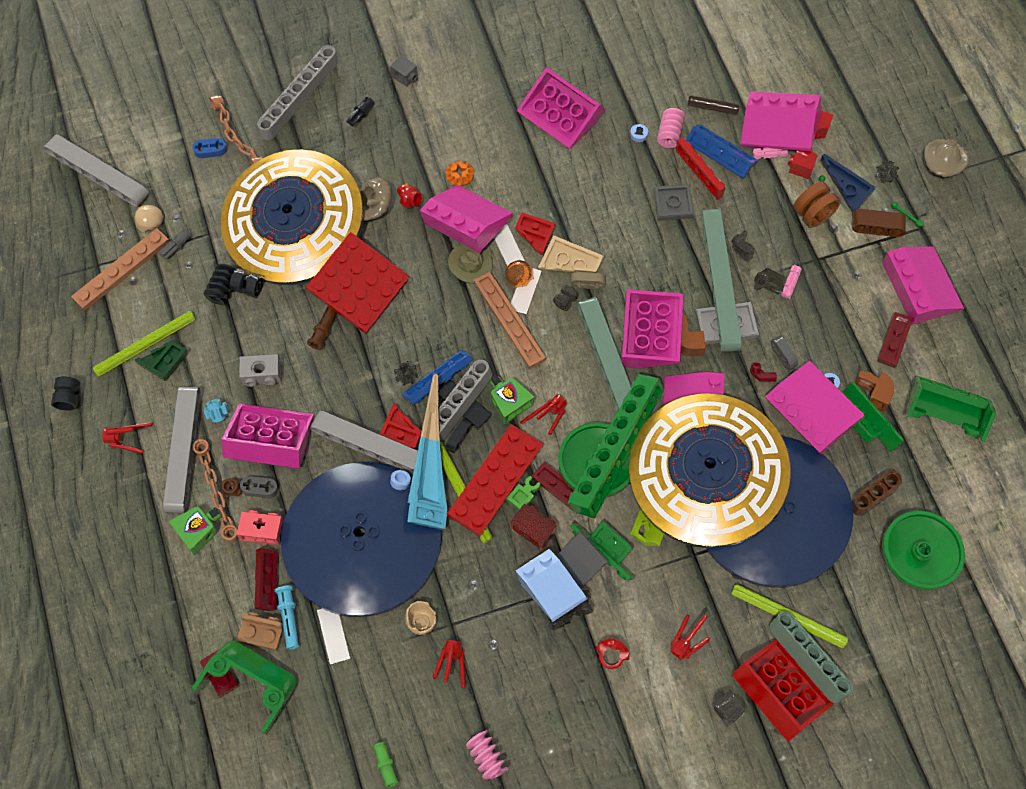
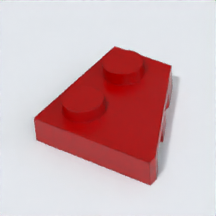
[515,212,556,256]
[379,404,422,450]

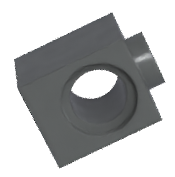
[390,55,418,87]

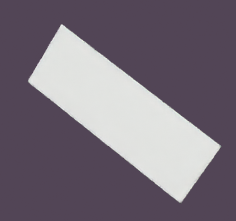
[494,224,526,271]
[511,266,541,314]
[317,609,350,664]

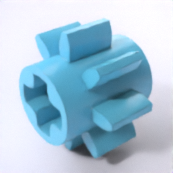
[203,399,229,422]

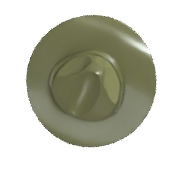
[448,244,492,284]

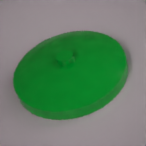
[558,423,631,498]
[882,511,965,591]

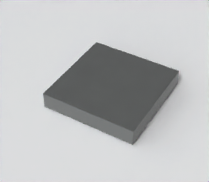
[653,184,694,221]
[556,531,609,589]

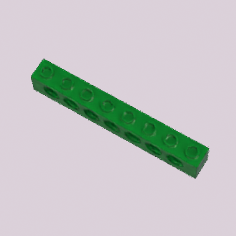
[568,374,664,519]

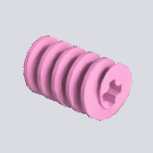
[657,108,685,148]
[466,730,509,780]

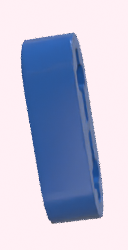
[192,138,227,158]

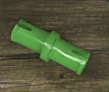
[373,742,399,788]

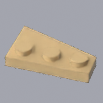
[538,236,604,273]

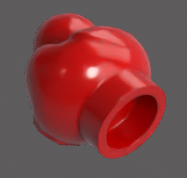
[397,183,422,208]

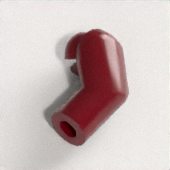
[750,362,777,382]

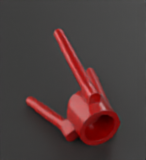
[520,395,567,435]
[102,423,153,454]
[670,615,710,660]
[432,640,465,688]

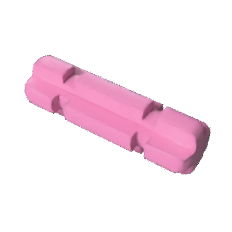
[753,148,788,159]
[781,265,801,299]

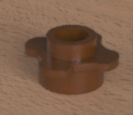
[221,478,241,498]

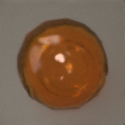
[505,260,534,288]

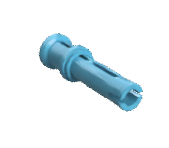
[275,586,300,650]

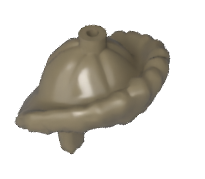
[924,139,969,177]
[359,177,391,221]

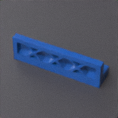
[686,124,759,178]

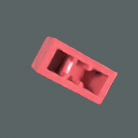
[237,510,284,545]

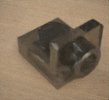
[731,230,755,263]
[754,268,786,295]

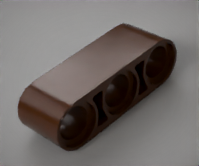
[852,209,906,237]
[852,471,902,516]

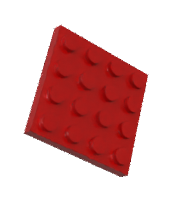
[305,232,410,334]

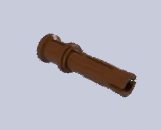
[307,306,337,350]

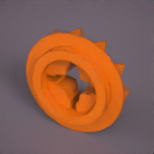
[446,160,474,186]

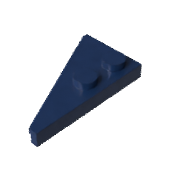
[820,153,876,212]

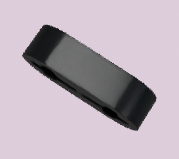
[445,418,473,453]

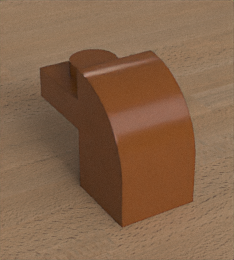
[680,315,706,356]
[855,370,894,412]

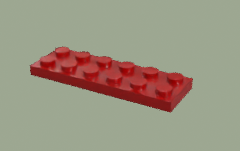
[447,424,544,537]

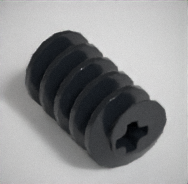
[203,264,236,305]

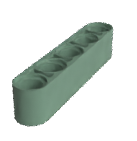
[769,611,853,703]

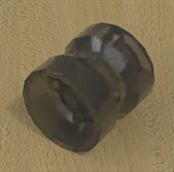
[553,285,579,311]
[573,590,593,616]

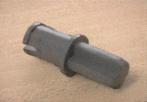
[159,228,192,259]

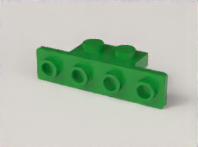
[842,382,904,452]
[570,521,636,580]

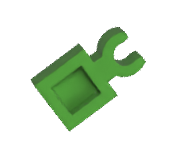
[506,476,540,513]

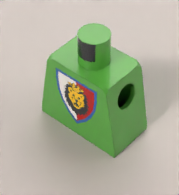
[490,376,534,424]
[169,507,221,556]

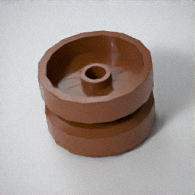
[793,181,841,228]

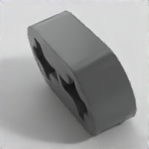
[771,336,798,370]
[240,476,278,498]

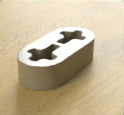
[570,272,606,289]

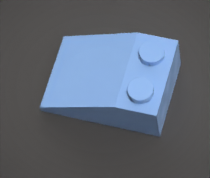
[516,549,587,622]

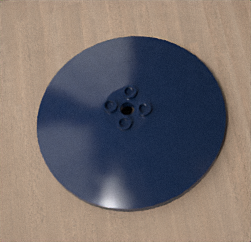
[706,436,854,588]
[281,462,441,617]

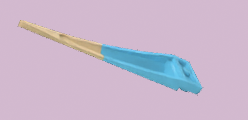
[408,374,447,529]

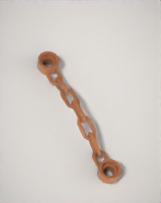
[209,95,263,165]
[193,439,238,542]

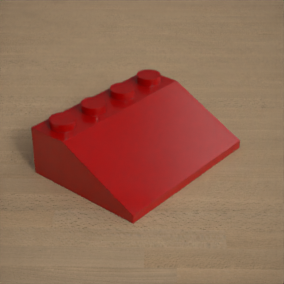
[732,639,835,742]

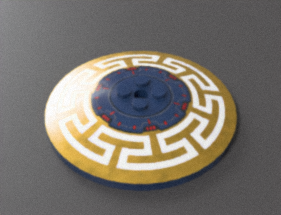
[221,150,364,285]
[629,394,790,548]

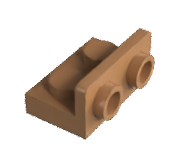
[237,612,284,651]

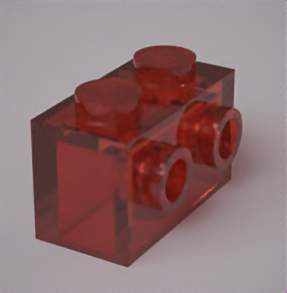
[510,503,557,551]

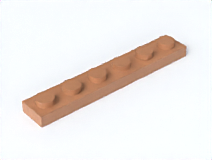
[71,228,170,311]
[474,272,546,370]

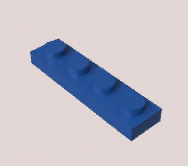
[402,350,472,405]

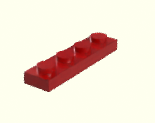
[675,137,725,200]

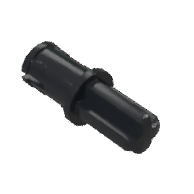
[346,97,374,126]

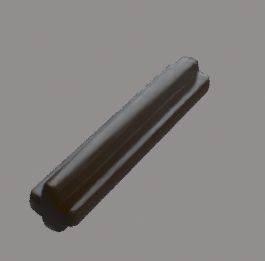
[688,95,739,115]

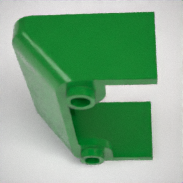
[906,376,997,442]
[191,641,296,735]

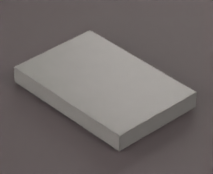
[696,302,759,345]

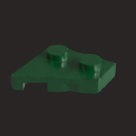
[135,340,188,381]

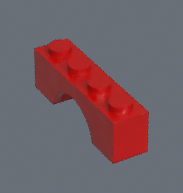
[788,111,834,179]

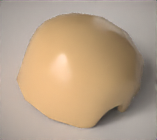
[134,205,163,232]
[405,601,436,635]

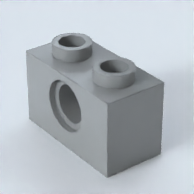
[239,354,281,387]

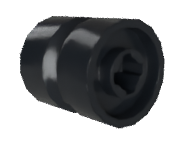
[230,268,264,298]
[51,376,81,411]

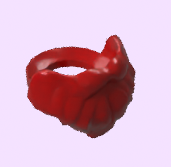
[596,638,630,669]

